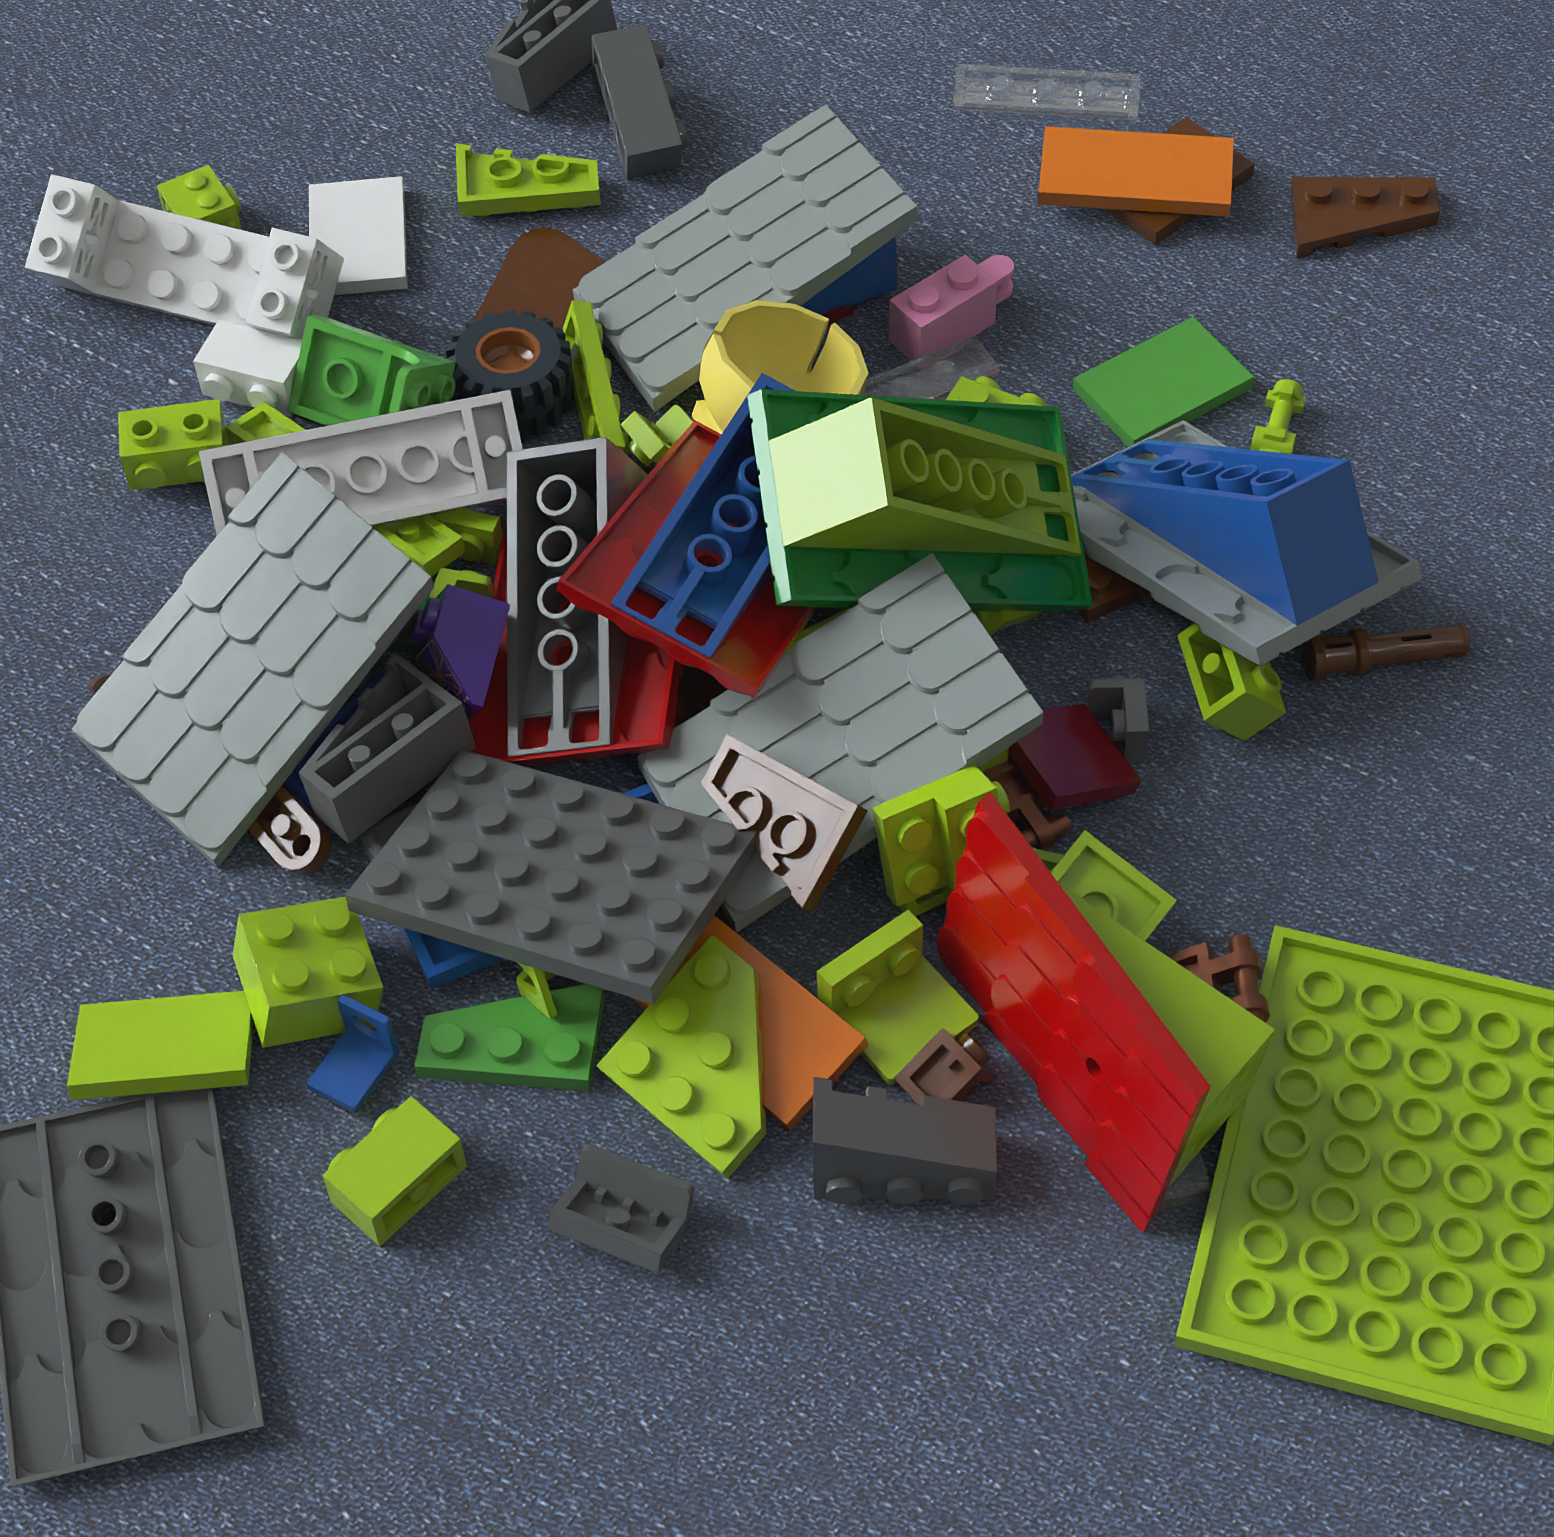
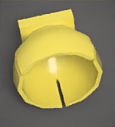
[691,300,869,434]

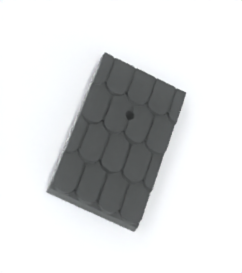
[0,1088,266,1487]

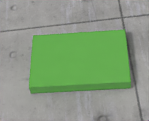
[1073,317,1254,447]

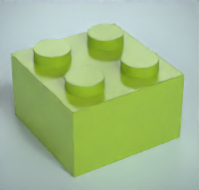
[233,897,383,1048]

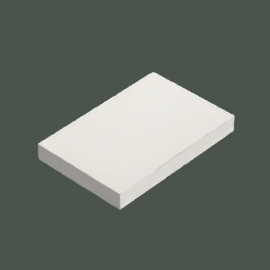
[309,176,408,295]

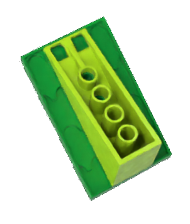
[747,389,1093,613]

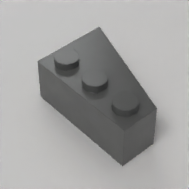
[485,0,618,113]
[592,24,688,179]
[299,652,476,843]
[813,1077,997,1205]

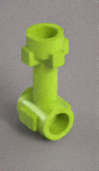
[1250,379,1306,454]

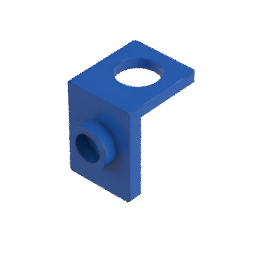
[307,994,400,1113]

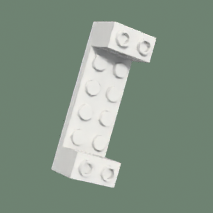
[24,174,344,339]
[199,390,523,535]

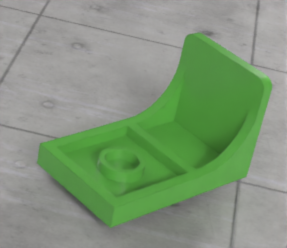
[288,314,456,426]

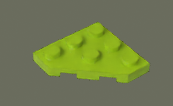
[596,935,766,1179]

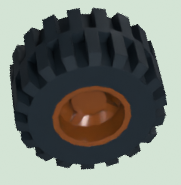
[446,310,574,440]

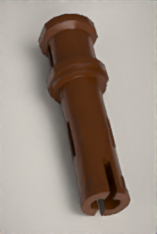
[1302,623,1470,682]

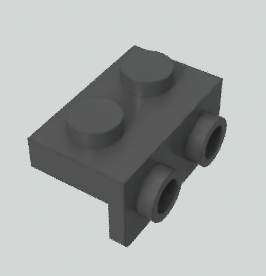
[547,1144,695,1273]

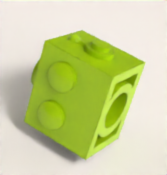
[156,165,242,230]

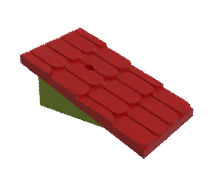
[937,791,1275,1234]

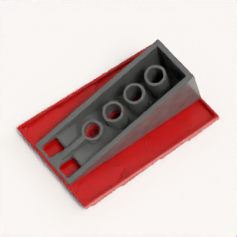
[468,437,684,766]

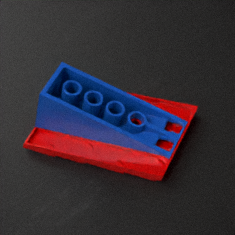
[556,373,817,698]

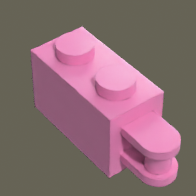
[889,255,1014,369]

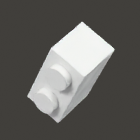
[193,320,302,417]

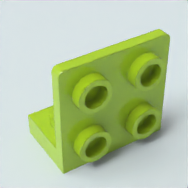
[817,909,979,1085]

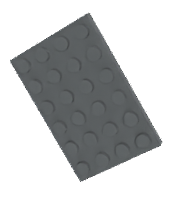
[345,749,757,1004]

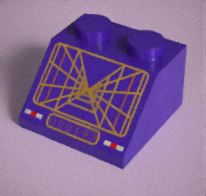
[409,584,510,720]

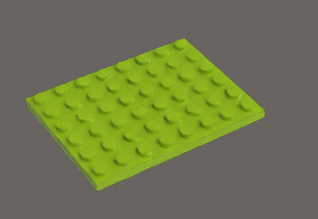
[1174,925,1554,1446]

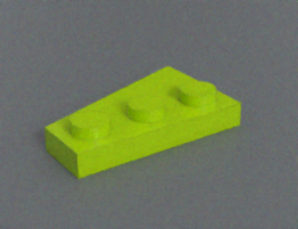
[456,143,601,217]

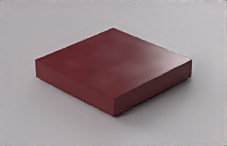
[1008,703,1142,810]

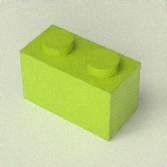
[322,1096,467,1247]

